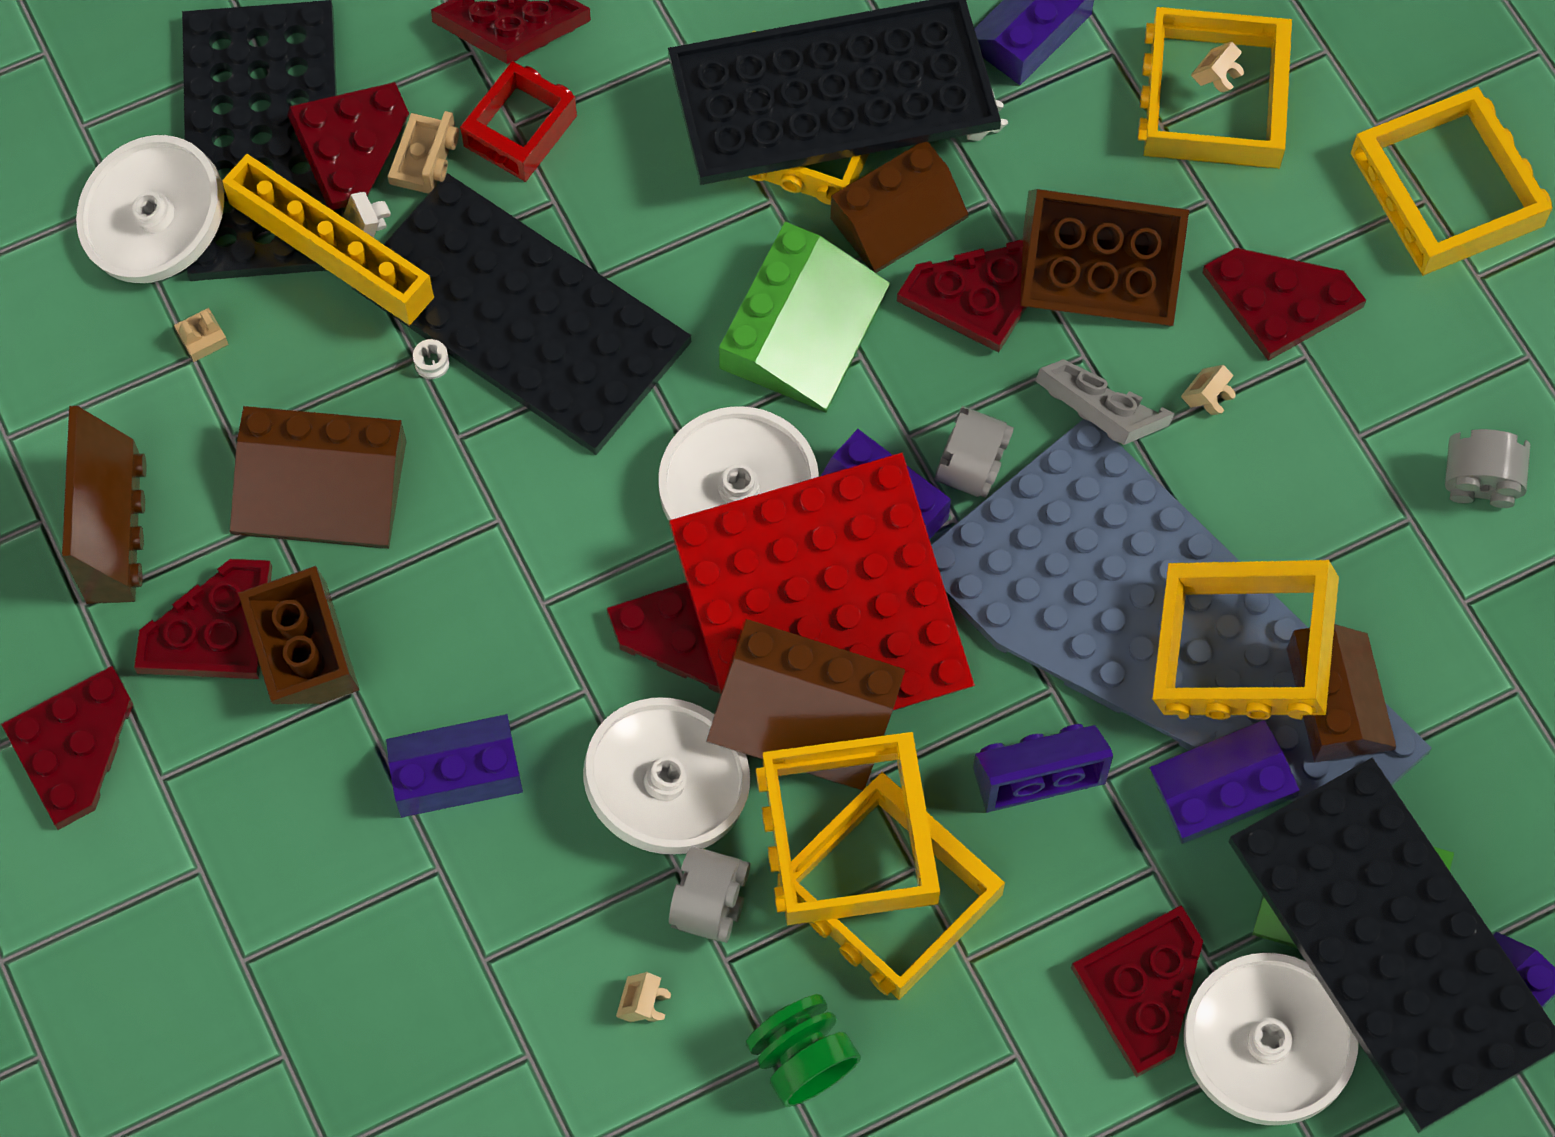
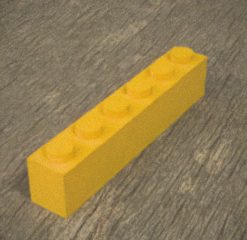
[222,154,434,326]

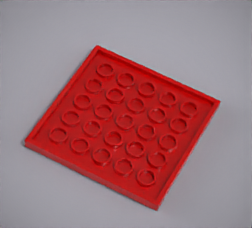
[668,452,975,755]

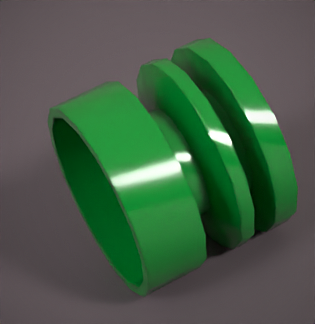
[746,994,861,1107]

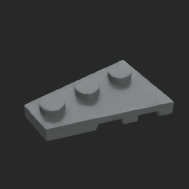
[1035,359,1175,445]

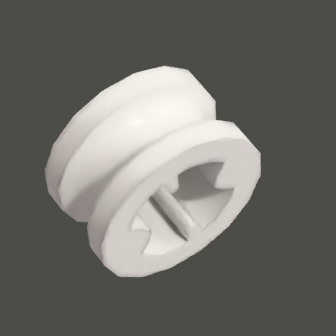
[413,339,450,379]

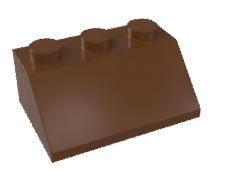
[830,142,968,273]
[238,566,360,704]
[1287,624,1396,763]

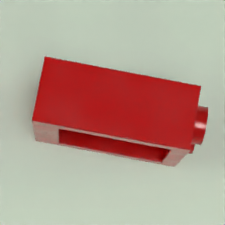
[460,61,577,182]

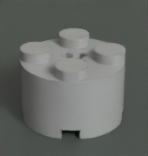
[934,406,1014,498]
[1445,429,1530,508]
[669,847,751,943]

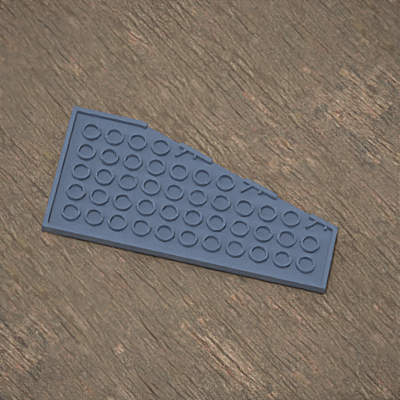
[931,419,1432,802]

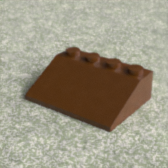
[1020,189,1189,326]
[62,406,147,604]
[230,406,406,549]
[706,619,905,791]

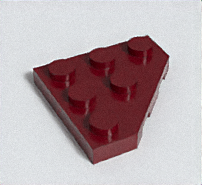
[431,0,591,64]
[288,82,409,210]
[897,240,1027,353]
[1202,248,1366,361]
[134,559,272,679]
[607,582,720,694]
[1,666,133,830]
[1071,905,1203,1078]

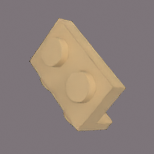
[388,111,459,194]

